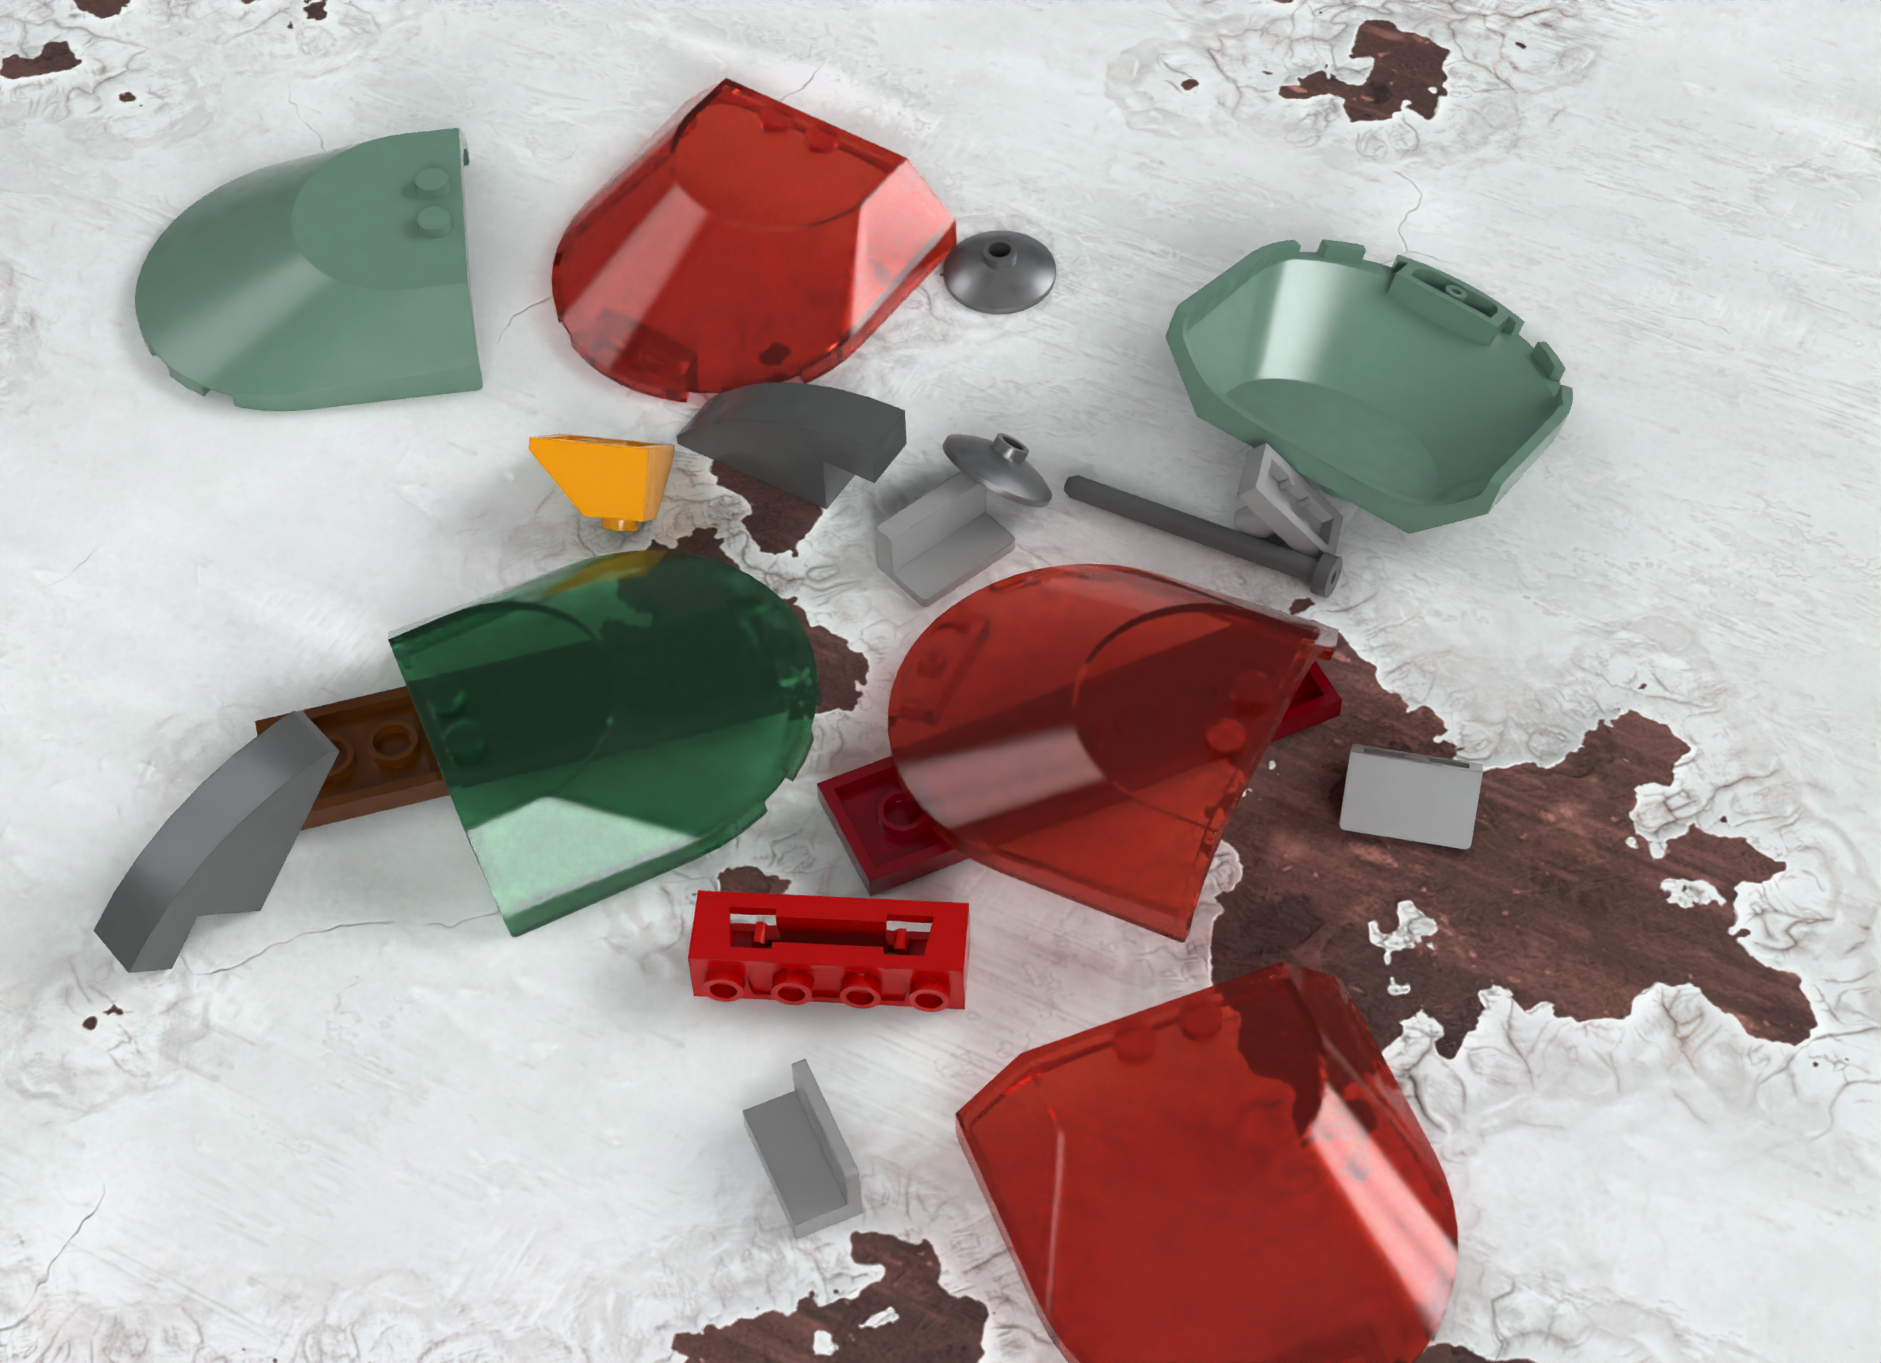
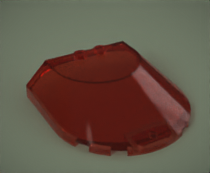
[551,78,957,403]
[888,564,1339,943]
[955,961,1458,1363]

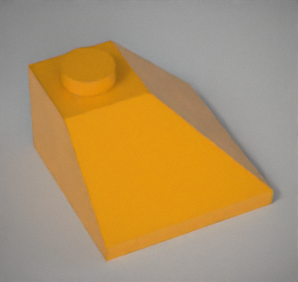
[529,434,675,531]

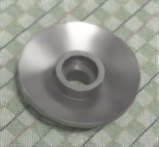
[943,230,1056,314]
[942,433,1052,508]

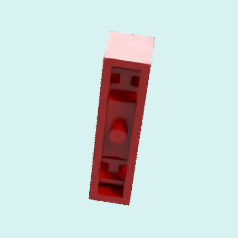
[688,890,970,1012]

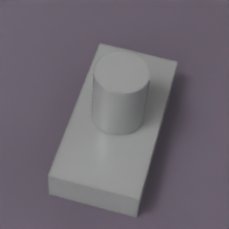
[1234,443,1343,560]

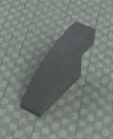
[677,382,907,510]
[93,711,339,973]

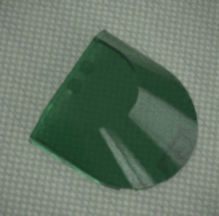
[388,550,821,937]

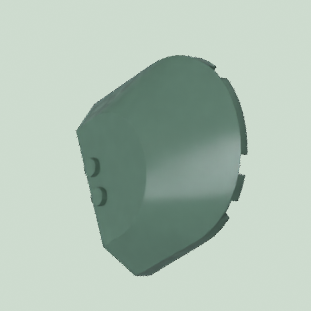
[135,128,483,411]
[1165,239,1573,534]

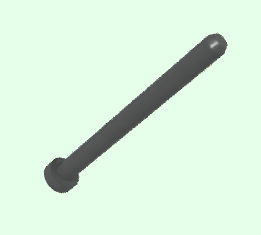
[1064,475,1342,598]

